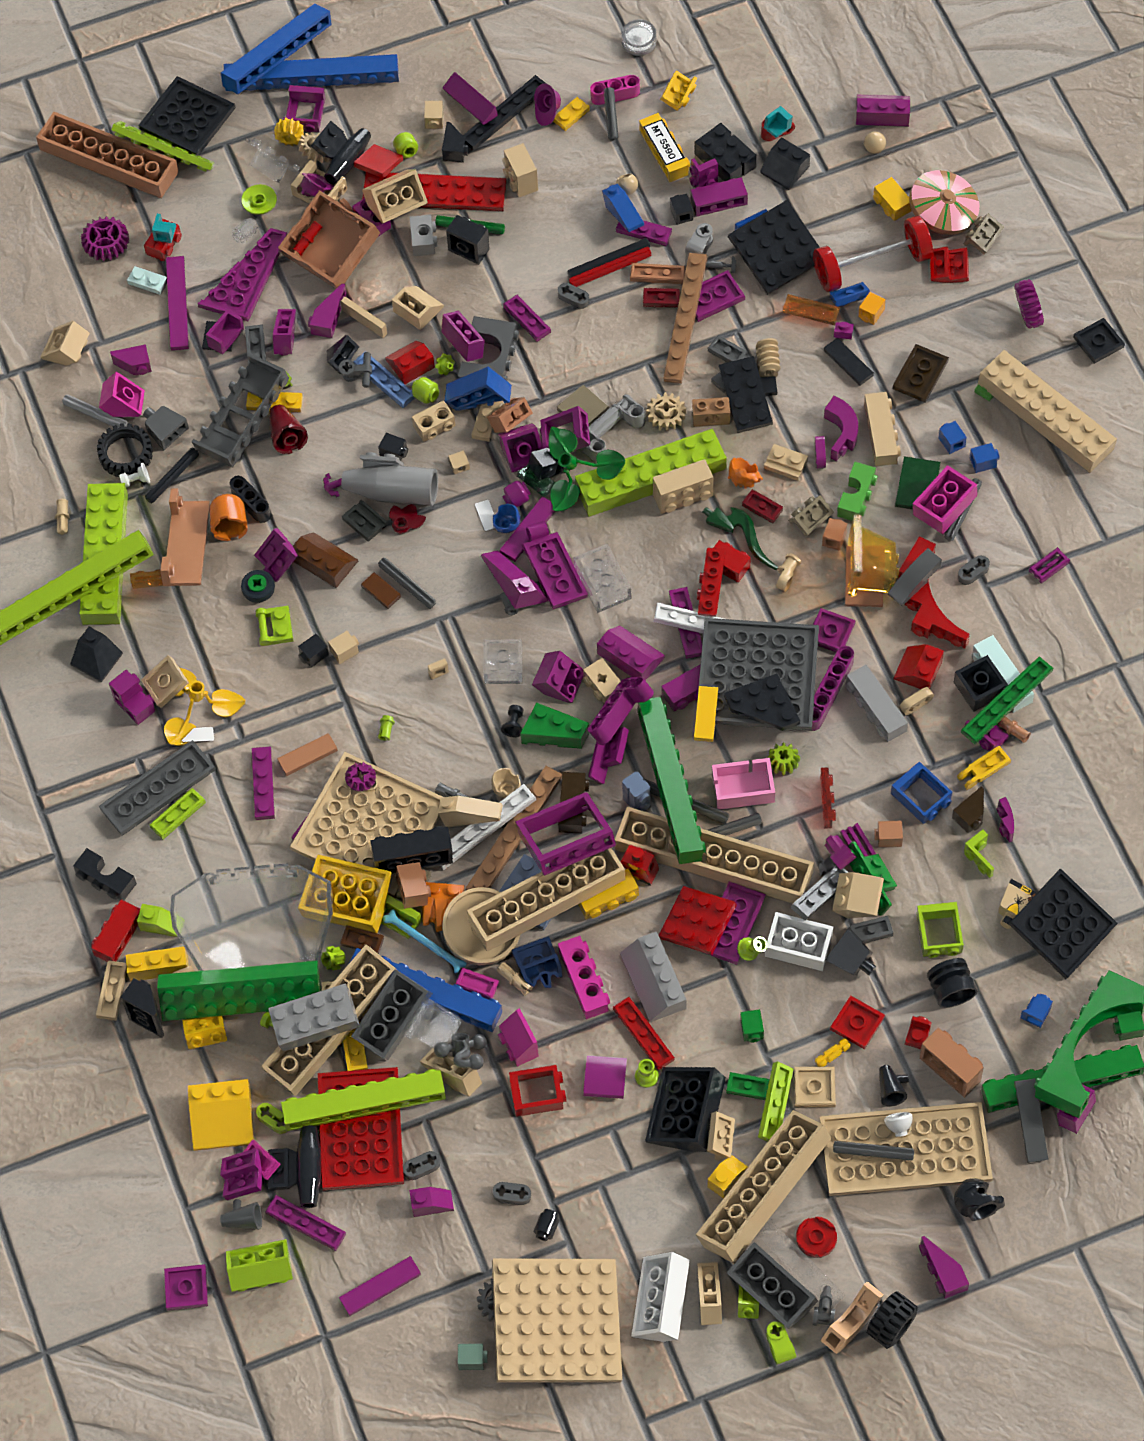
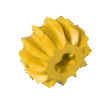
[274,117,304,146]

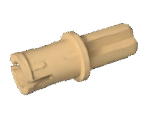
[55,499,70,535]
[497,962,533,996]

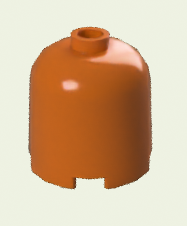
[210,494,248,541]

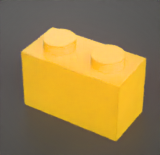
[873,177,912,221]

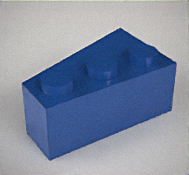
[444,366,512,411]

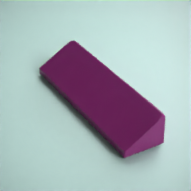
[442,72,498,125]

